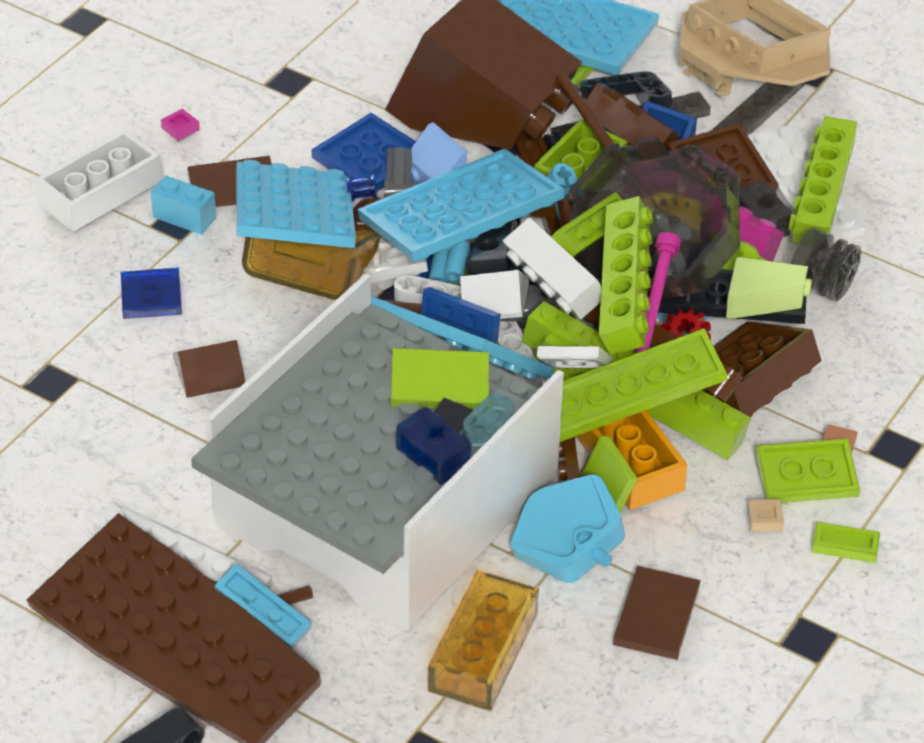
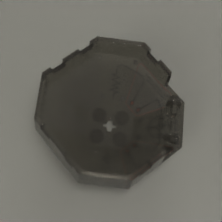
[569,136,740,300]

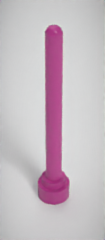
[636,232,681,353]

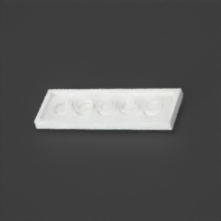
[748,124,865,248]

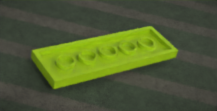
[559,328,728,442]

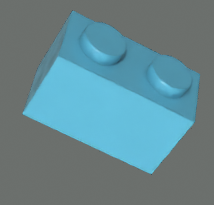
[151,175,216,235]

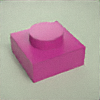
[161,108,200,141]

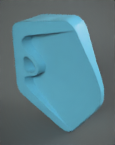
[511,475,625,583]

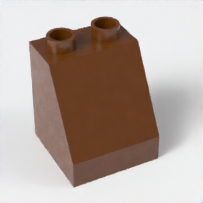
[385,0,582,150]

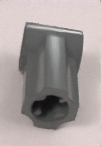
[384,147,413,198]

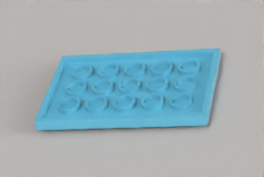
[498,0,659,75]
[358,149,565,262]
[236,160,356,248]
[371,296,554,381]

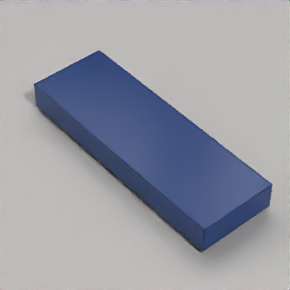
[421,287,501,343]

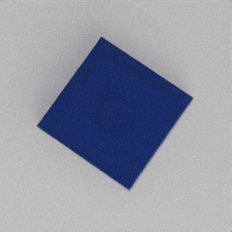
[120,267,182,319]

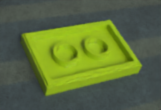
[391,348,489,409]
[755,438,860,503]

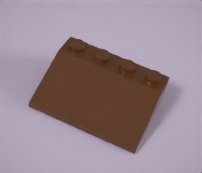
[703,321,822,417]

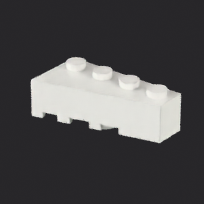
[503,217,601,320]

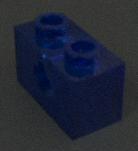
[395,406,472,485]

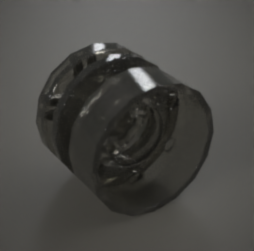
[791,227,862,302]

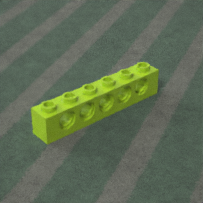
[788,116,858,249]
[599,196,653,355]

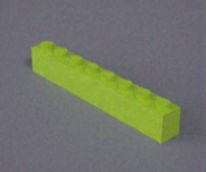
[522,301,751,460]

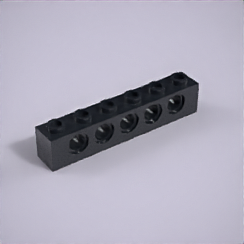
[467,218,522,275]

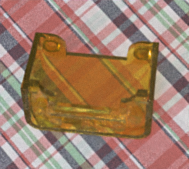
[242,229,380,300]

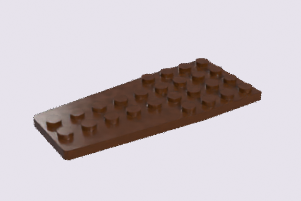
[26,513,321,743]

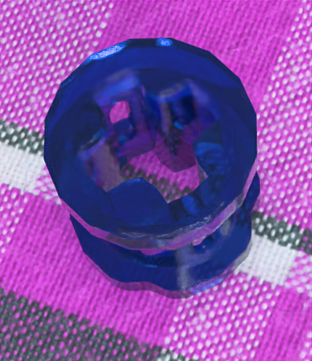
[346,174,378,202]

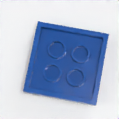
[311,113,416,196]

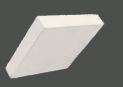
[537,346,612,368]

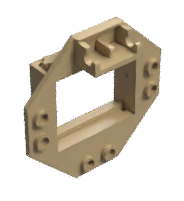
[678,0,831,97]

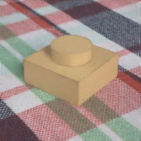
[748,499,784,531]

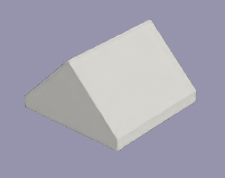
[460,270,529,319]

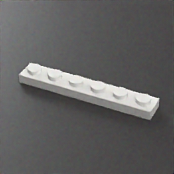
[93,502,272,589]

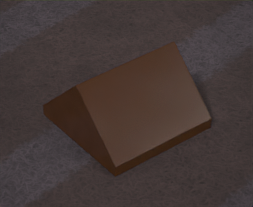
[173,340,245,398]

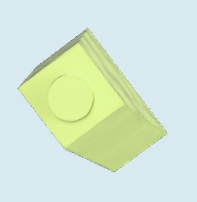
[726,257,812,319]

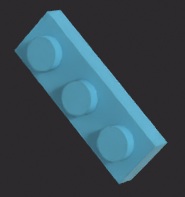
[214,563,312,649]

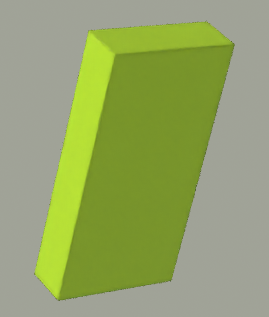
[812,522,880,563]

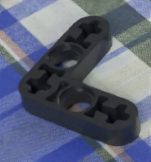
[580,71,672,108]

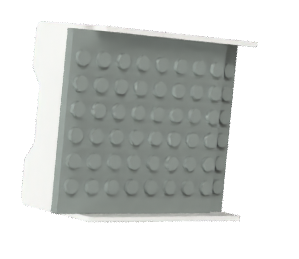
[191,274,564,631]

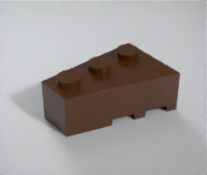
[585,83,680,163]

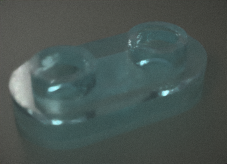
[463,394,515,446]

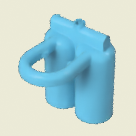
[428,239,471,283]

